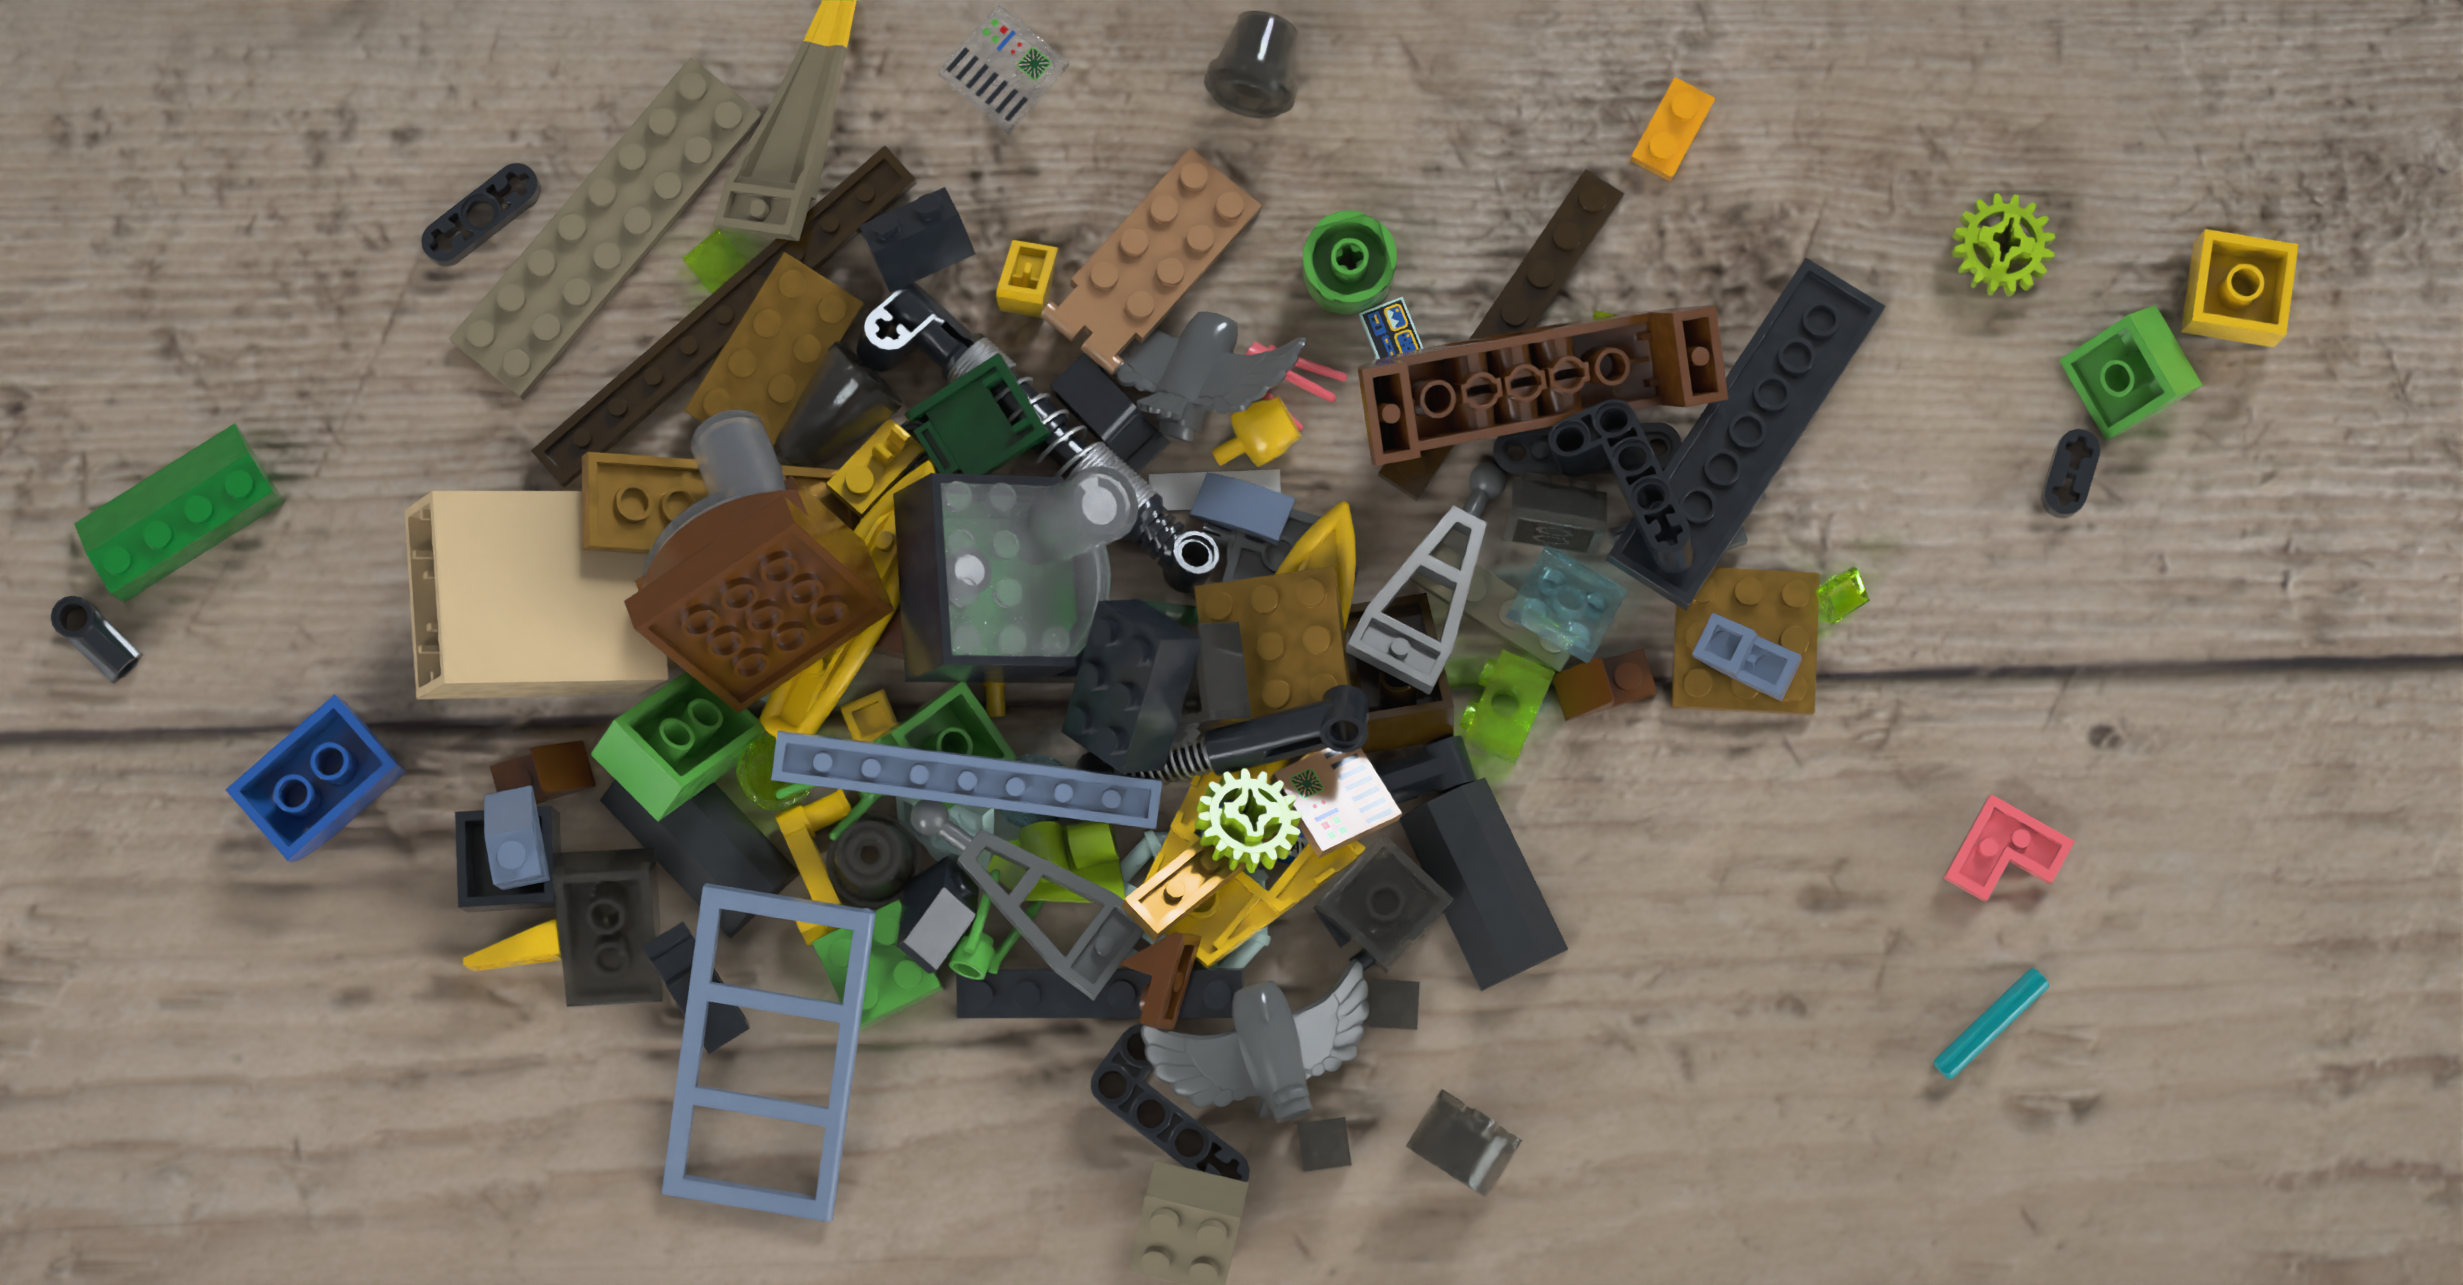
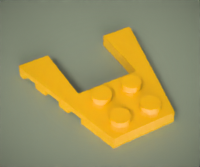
[1144,769,1366,969]

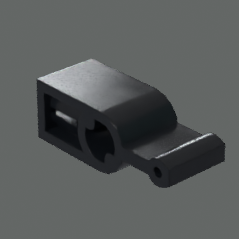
[1050,353,1170,475]
[642,921,750,1054]

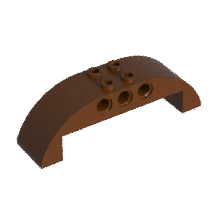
[1358,305,1728,466]

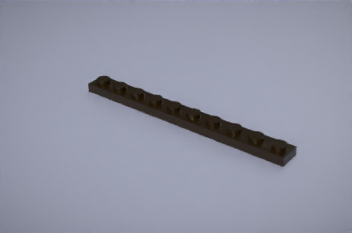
[531,145,917,488]

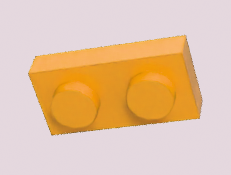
[1630,77,1716,182]

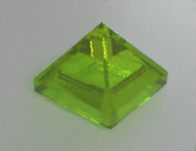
[1815,566,1870,626]

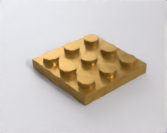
[1194,566,1351,728]
[1671,567,1820,715]

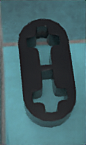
[2041,429,2100,518]

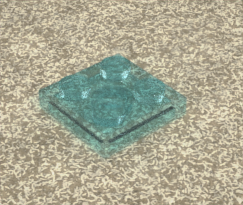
[1505,544,1628,663]

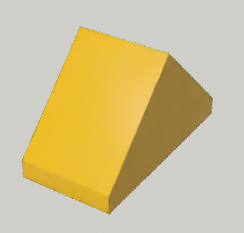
[996,240,1058,318]

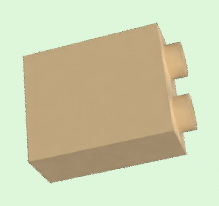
[404,491,679,699]

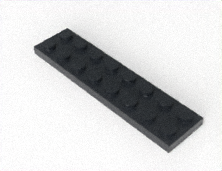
[1606,258,1886,611]

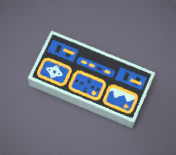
[1359,297,1423,360]

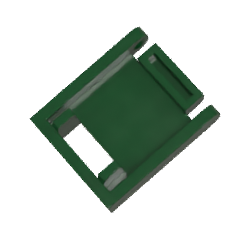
[904,353,1051,475]

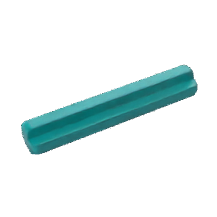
[1933,968,2050,1079]

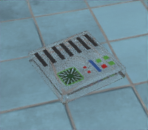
[938,3,1069,134]

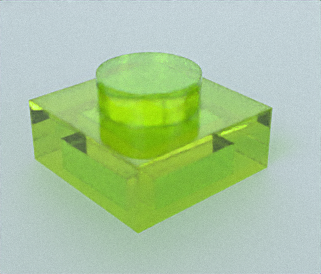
[682,229,748,294]

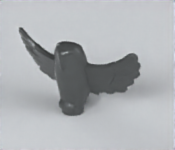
[1099,311,1306,443]
[1141,959,1370,1122]

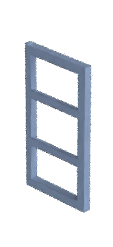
[661,883,876,1222]

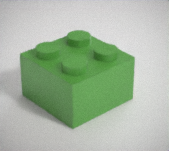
[812,900,944,1032]

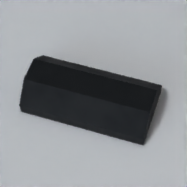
[1399,777,1568,991]
[600,779,800,938]

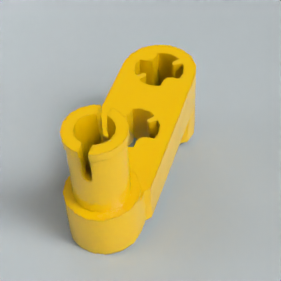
[775,789,852,947]

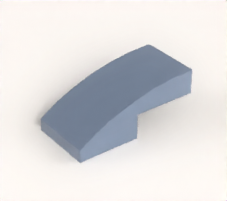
[1189,472,1295,546]
[1692,613,1802,701]

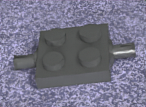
[1203,509,1359,585]

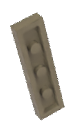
[1410,532,1585,673]

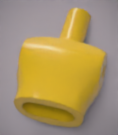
[1211,395,1302,468]

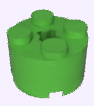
[1302,210,1397,315]

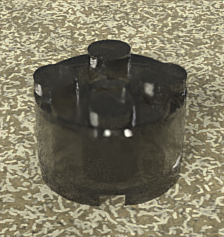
[1406,1089,1523,1197]

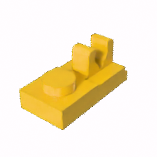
[826,419,925,519]

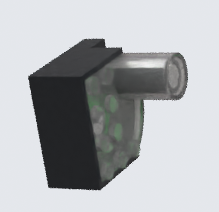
[893,465,1139,683]

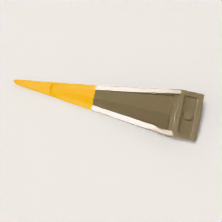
[713,0,857,241]

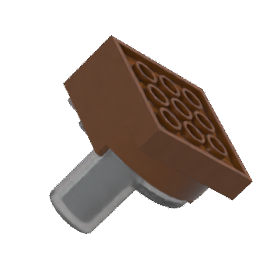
[624,409,894,713]

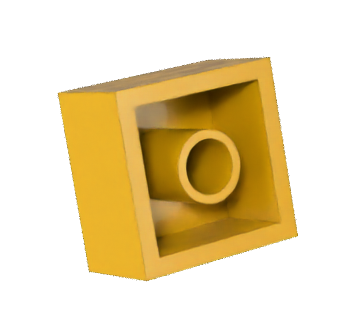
[2181,229,2299,347]

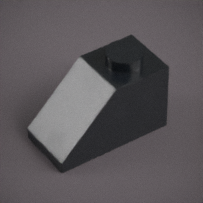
[897,855,979,974]

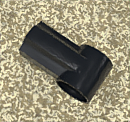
[51,596,143,684]
[1375,735,1477,804]

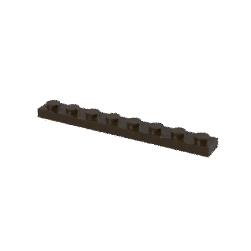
[1378,168,1624,501]

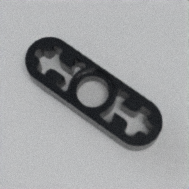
[421,163,541,267]

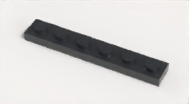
[956,968,1244,1018]

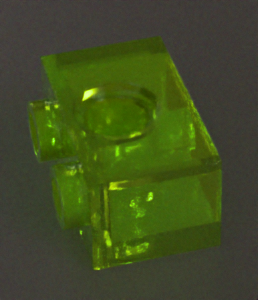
[1459,649,1555,764]

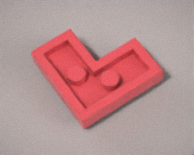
[1943,794,2075,902]

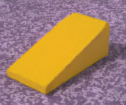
[463,919,566,971]

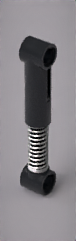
[1075,685,1369,785]

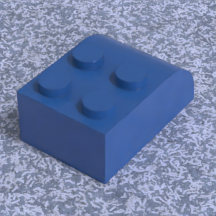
[226,694,407,862]

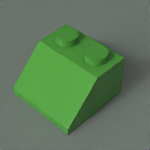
[2059,305,2203,441]
[873,682,1017,810]

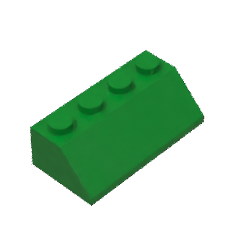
[74,423,285,603]

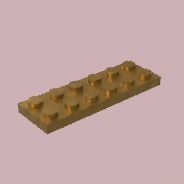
[582,452,860,555]

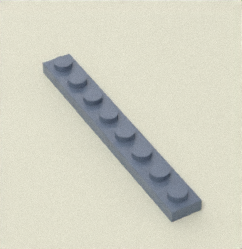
[771,730,1162,829]

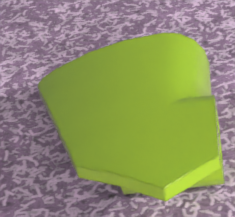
[987,820,1126,903]

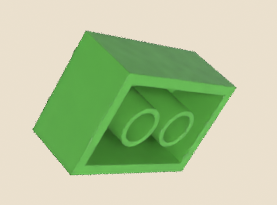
[591,671,765,821]

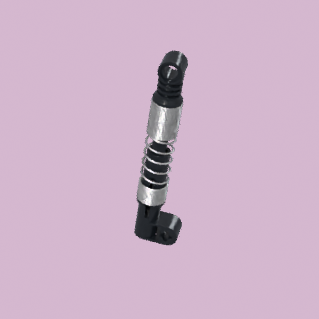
[856,282,1219,594]

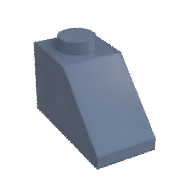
[484,786,550,890]

